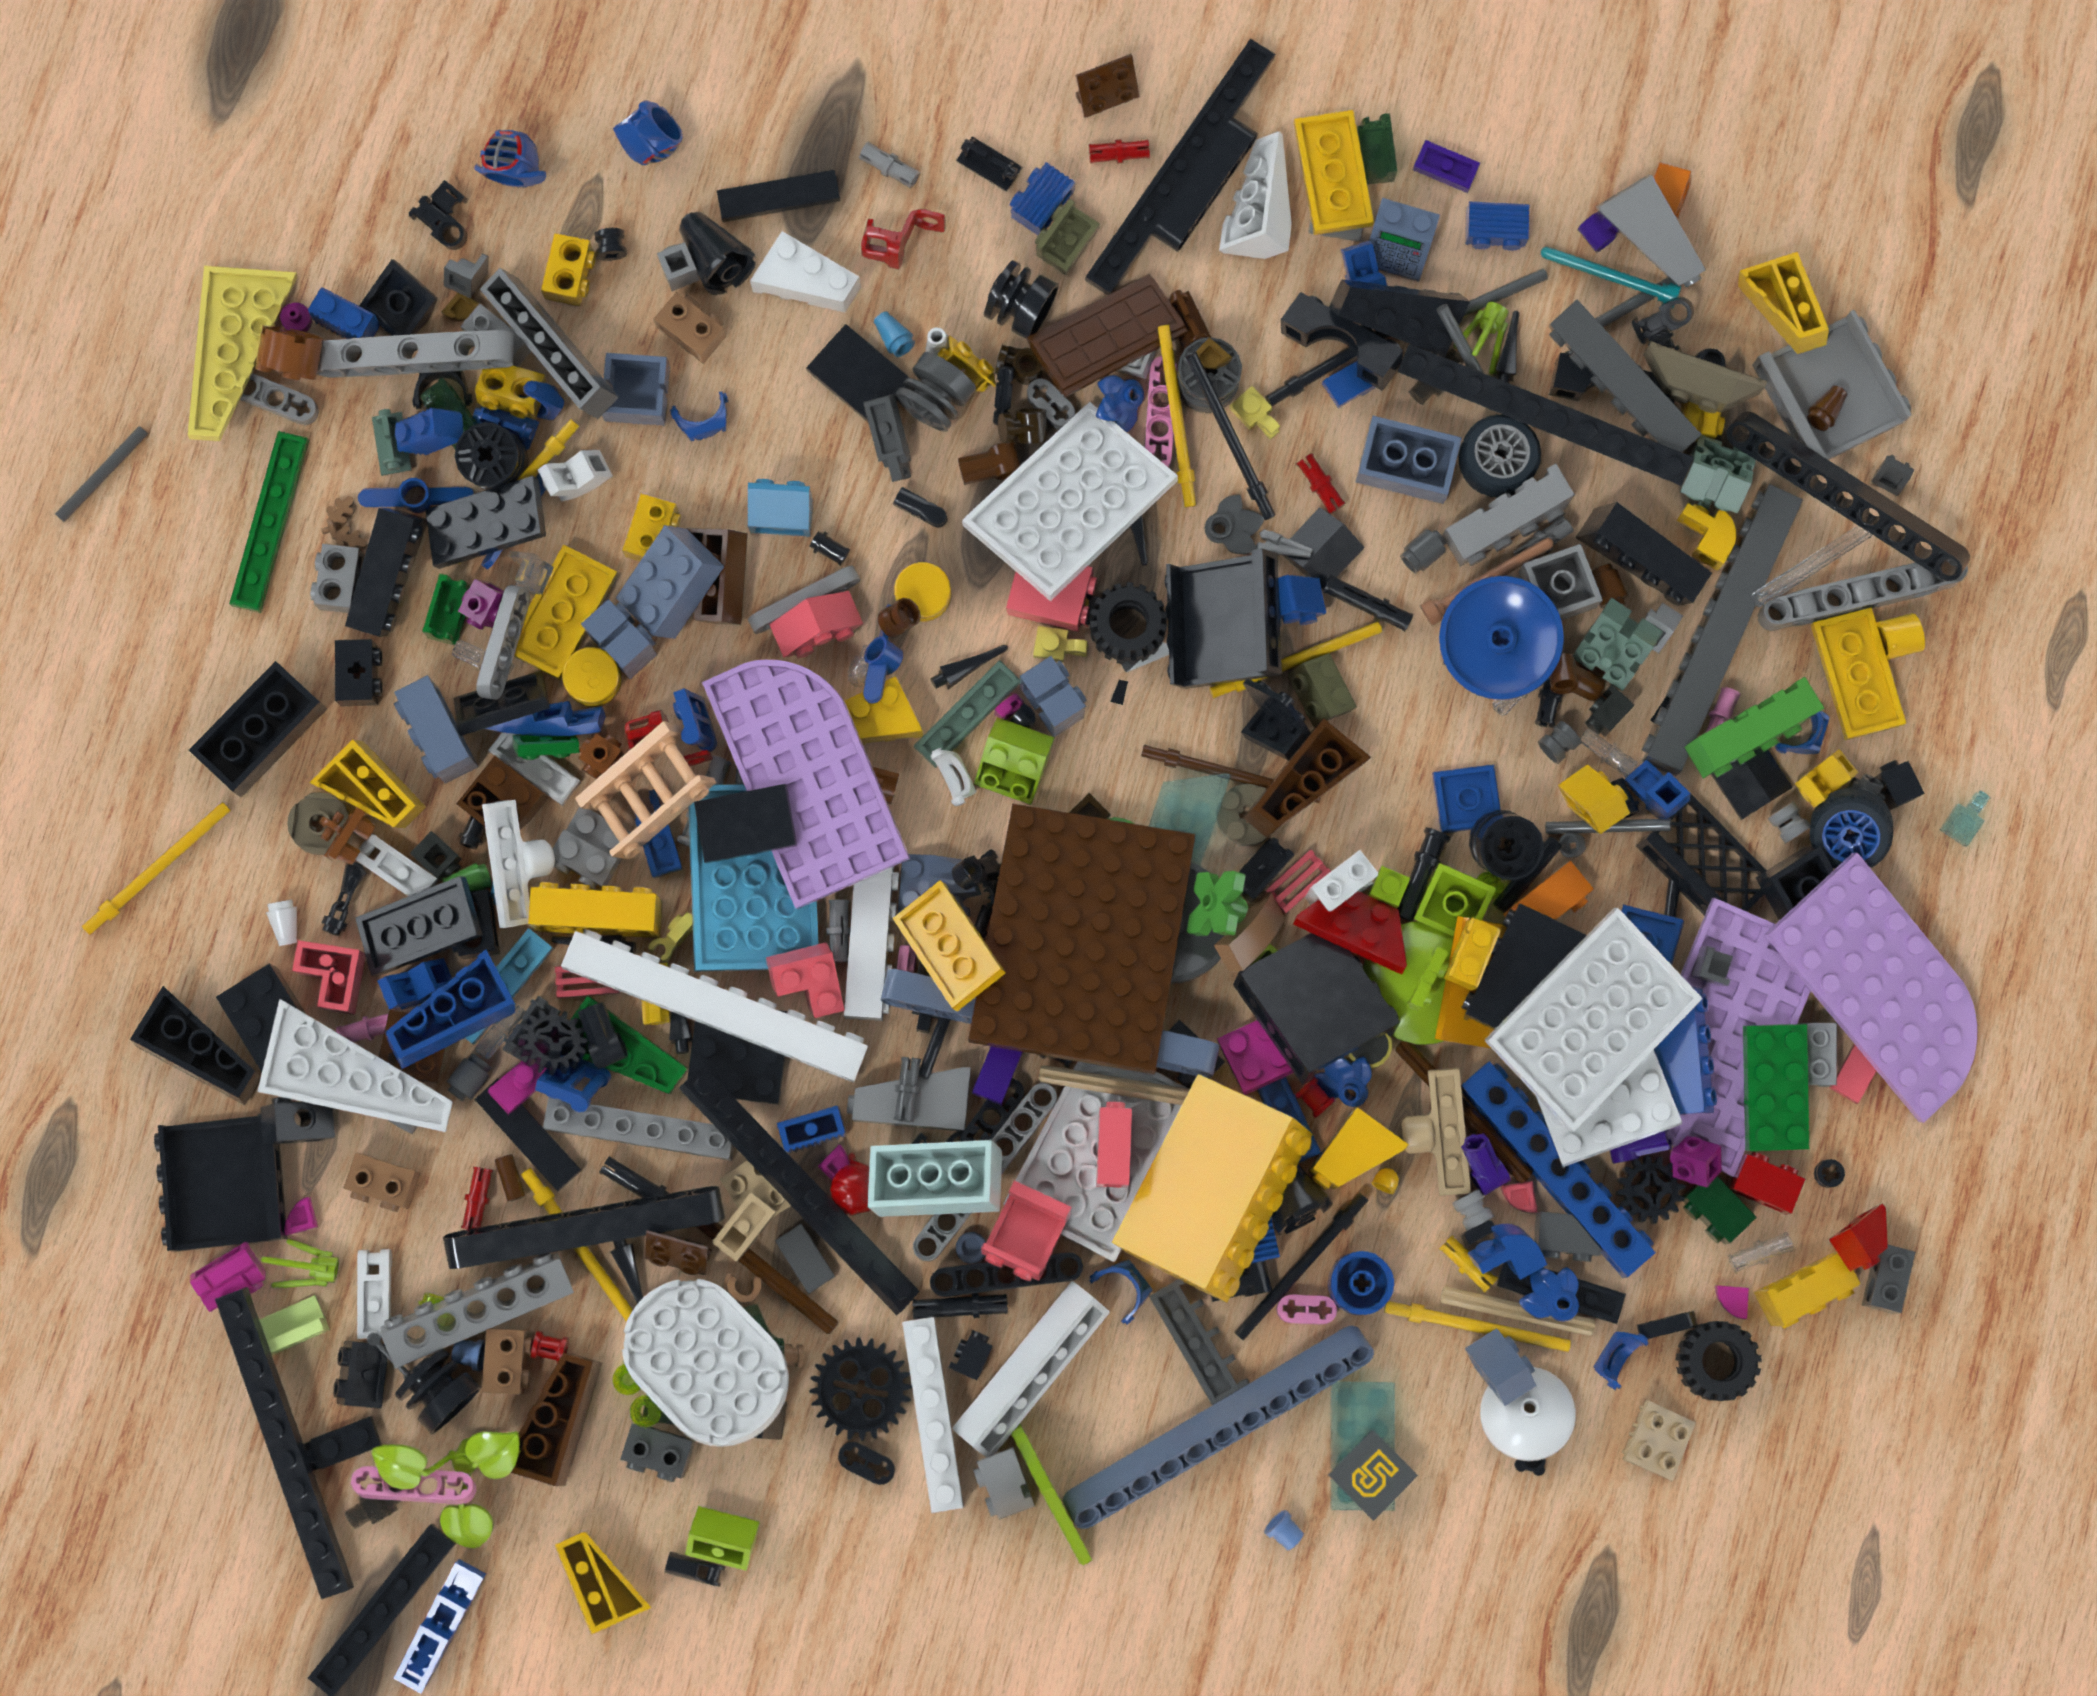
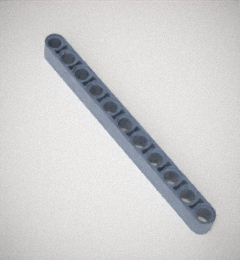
[880,969,1220,1078]
[1063,1326,1374,1529]

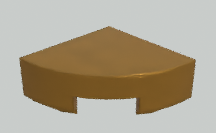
[441,292,479,321]
[1196,337,1232,370]

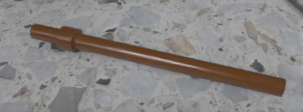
[1141,745,1321,803]

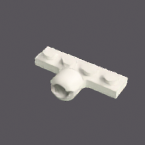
[482,800,555,928]

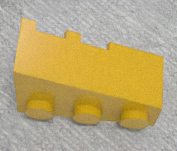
[1738,251,1829,354]
[844,676,923,745]
[309,739,426,829]
[1753,1251,1861,1329]
[554,1531,651,1635]

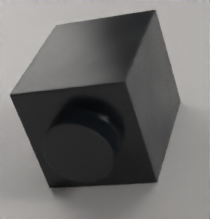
[1875,760,1925,810]

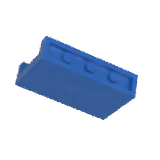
[1654,986,1717,1115]

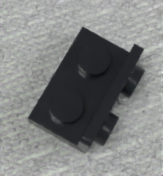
[333,1340,388,1409]

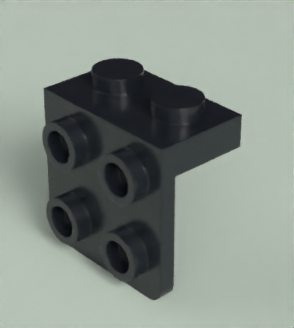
[1241,678,1311,761]

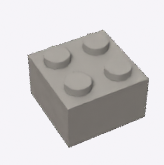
[1518,544,1603,620]

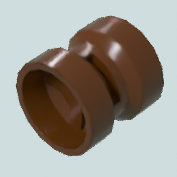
[878,597,921,637]

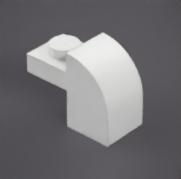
[538,450,612,501]

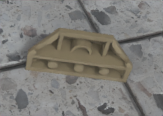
[1644,341,1767,413]

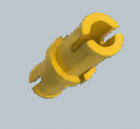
[1439,1234,1498,1293]

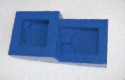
[1322,361,1376,409]

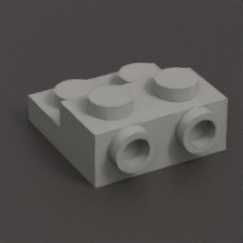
[553,807,631,890]

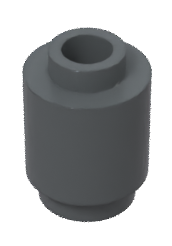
[1400,529,1446,574]
[446,1053,492,1101]

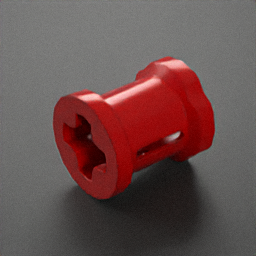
[1295,1077,1336,1118]
[531,1331,569,1363]

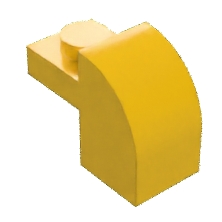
[1676,503,1736,571]
[1795,749,1859,807]

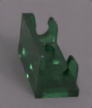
[1357,113,1397,185]
[420,378,477,449]

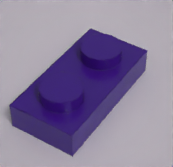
[1413,140,1480,193]

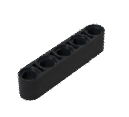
[1152,117,1258,252]
[930,1252,1083,1297]

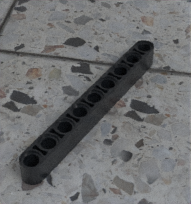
[1727,412,1970,581]
[443,1186,725,1269]

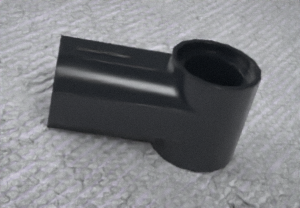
[578,1002,628,1069]
[1210,1260,1272,1302]

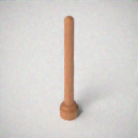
[1420,538,1554,626]

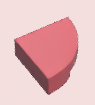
[1500,1181,1537,1213]

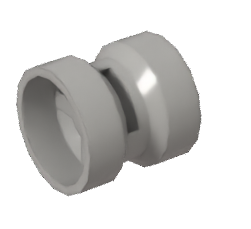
[1768,801,1810,844]
[1452,1189,1494,1231]

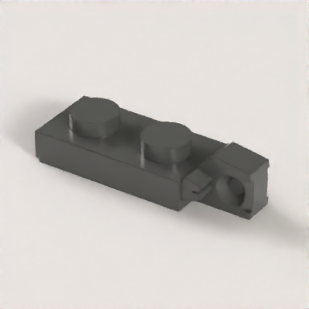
[864,394,911,482]

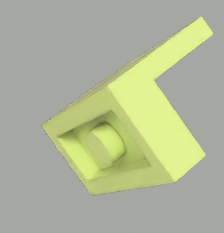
[259,1295,330,1355]

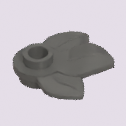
[1204,495,1264,554]

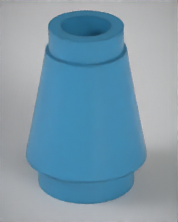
[874,311,915,357]

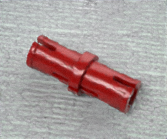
[1089,139,1150,163]
[1296,453,1346,514]
[461,1166,493,1229]

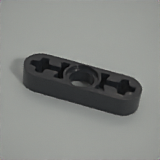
[959,1078,1024,1142]

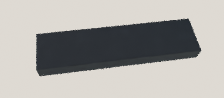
[717,170,840,222]
[474,1078,582,1192]
[1495,1262,1626,1324]

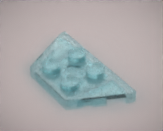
[1149,773,1231,866]

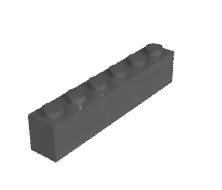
[480,268,619,419]
[1549,299,1702,452]

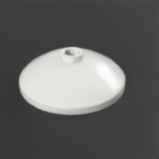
[1480,1367,1576,1461]

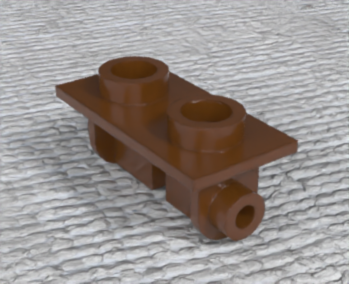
[1169,290,1212,350]

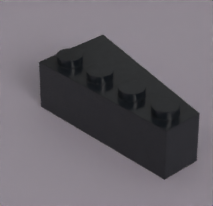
[345,508,427,637]

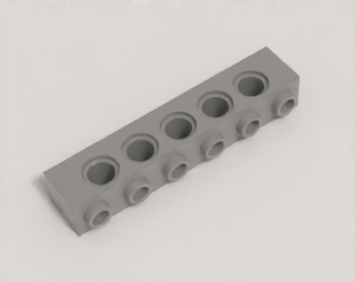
[543,1097,734,1161]
[380,1252,574,1369]

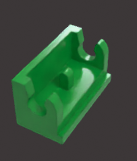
[422,573,471,646]

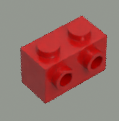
[1728,1151,1806,1215]

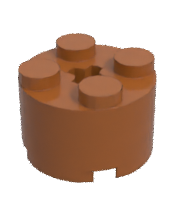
[256,325,323,380]

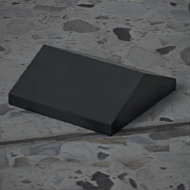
[359,259,438,336]
[1283,507,1365,591]
[1711,747,1793,820]

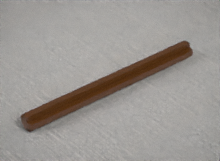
[1395,1041,1533,1183]
[696,1222,838,1334]

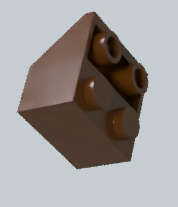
[456,756,549,830]

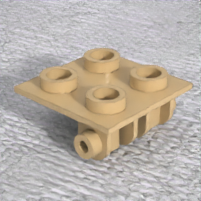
[720,1160,792,1219]
[1622,1400,1696,1481]

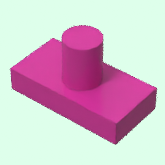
[488,1061,547,1115]

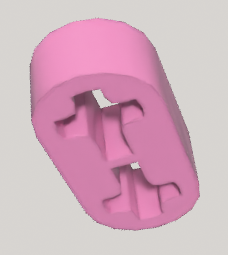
[1276,1294,1337,1324]

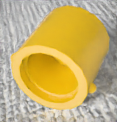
[1876,613,1925,660]

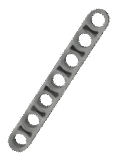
[913,1083,1057,1262]

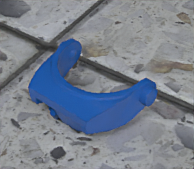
[519,381,564,420]
[670,391,729,442]
[1775,711,1830,754]
[1089,1259,1153,1325]
[1593,1332,1649,1390]

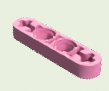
[1145,356,1177,468]
[351,1466,476,1504]

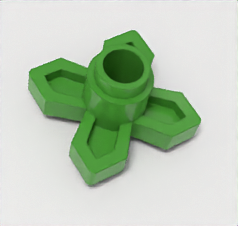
[1187,871,1248,936]

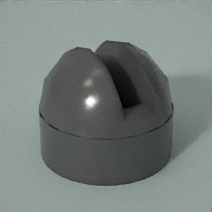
[1559,833,1586,858]

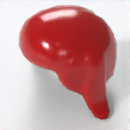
[830,1152,871,1216]

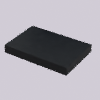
[806,324,910,422]
[453,671,550,736]
[694,784,797,864]

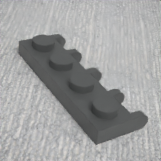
[1149,1279,1250,1405]

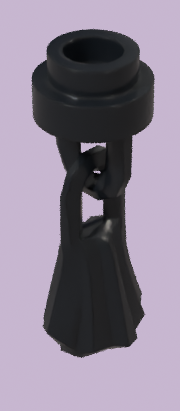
[321,862,367,936]

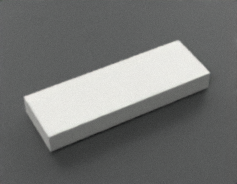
[488,732,581,806]

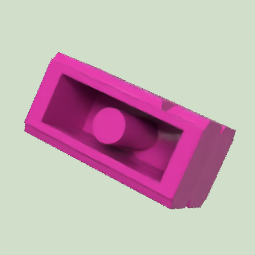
[190,1242,266,1312]

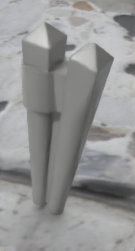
[1256,529,1313,558]

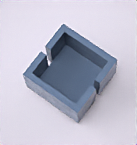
[602,353,670,426]
[581,599,657,680]
[1020,656,1087,737]

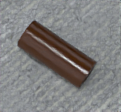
[495,1154,526,1202]

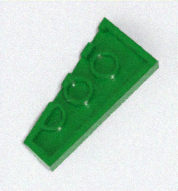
[568,996,689,1094]

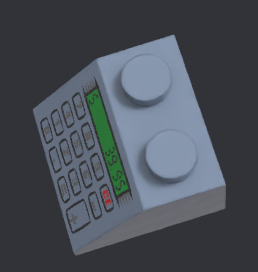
[1369,198,1440,281]

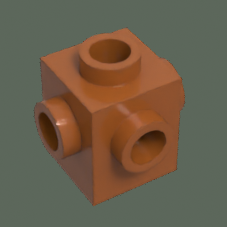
[579,733,625,779]

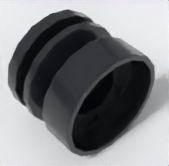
[984,260,1059,339]
[454,422,529,490]
[1469,810,1544,880]
[395,1348,481,1434]

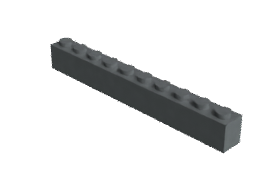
[1641,484,1803,776]

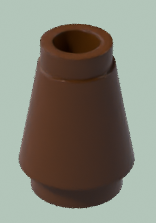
[1807,385,1847,431]

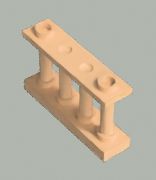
[575,721,717,859]

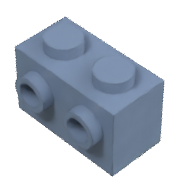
[1465,1328,1536,1406]

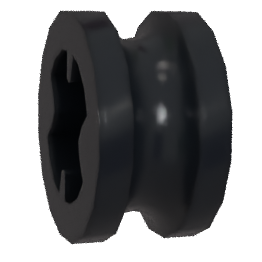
[1814,1159,1845,1188]

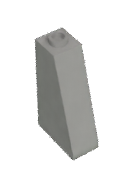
[1596,175,1706,287]
[847,1067,971,1131]

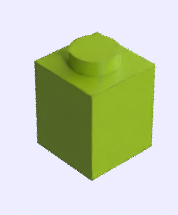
[1368,866,1410,909]

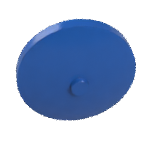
[1439,576,1564,700]

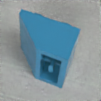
[748,479,813,537]

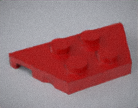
[1293,891,1407,975]

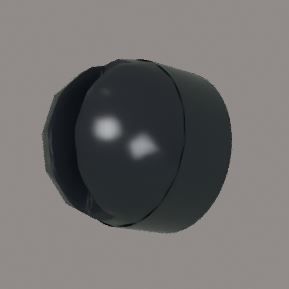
[1010,703,1036,729]

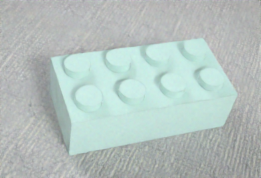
[868,1140,1002,1217]

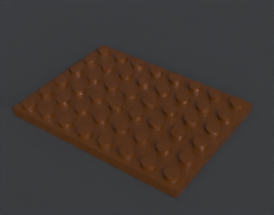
[968,803,1196,1075]

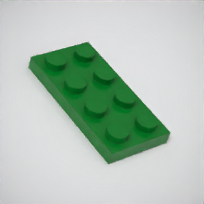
[1743,1024,1810,1151]

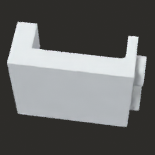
[1305,850,1378,912]

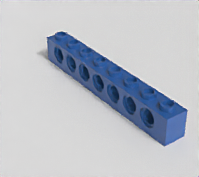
[1461,1061,1656,1278]

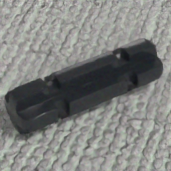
[993,366,1014,425]

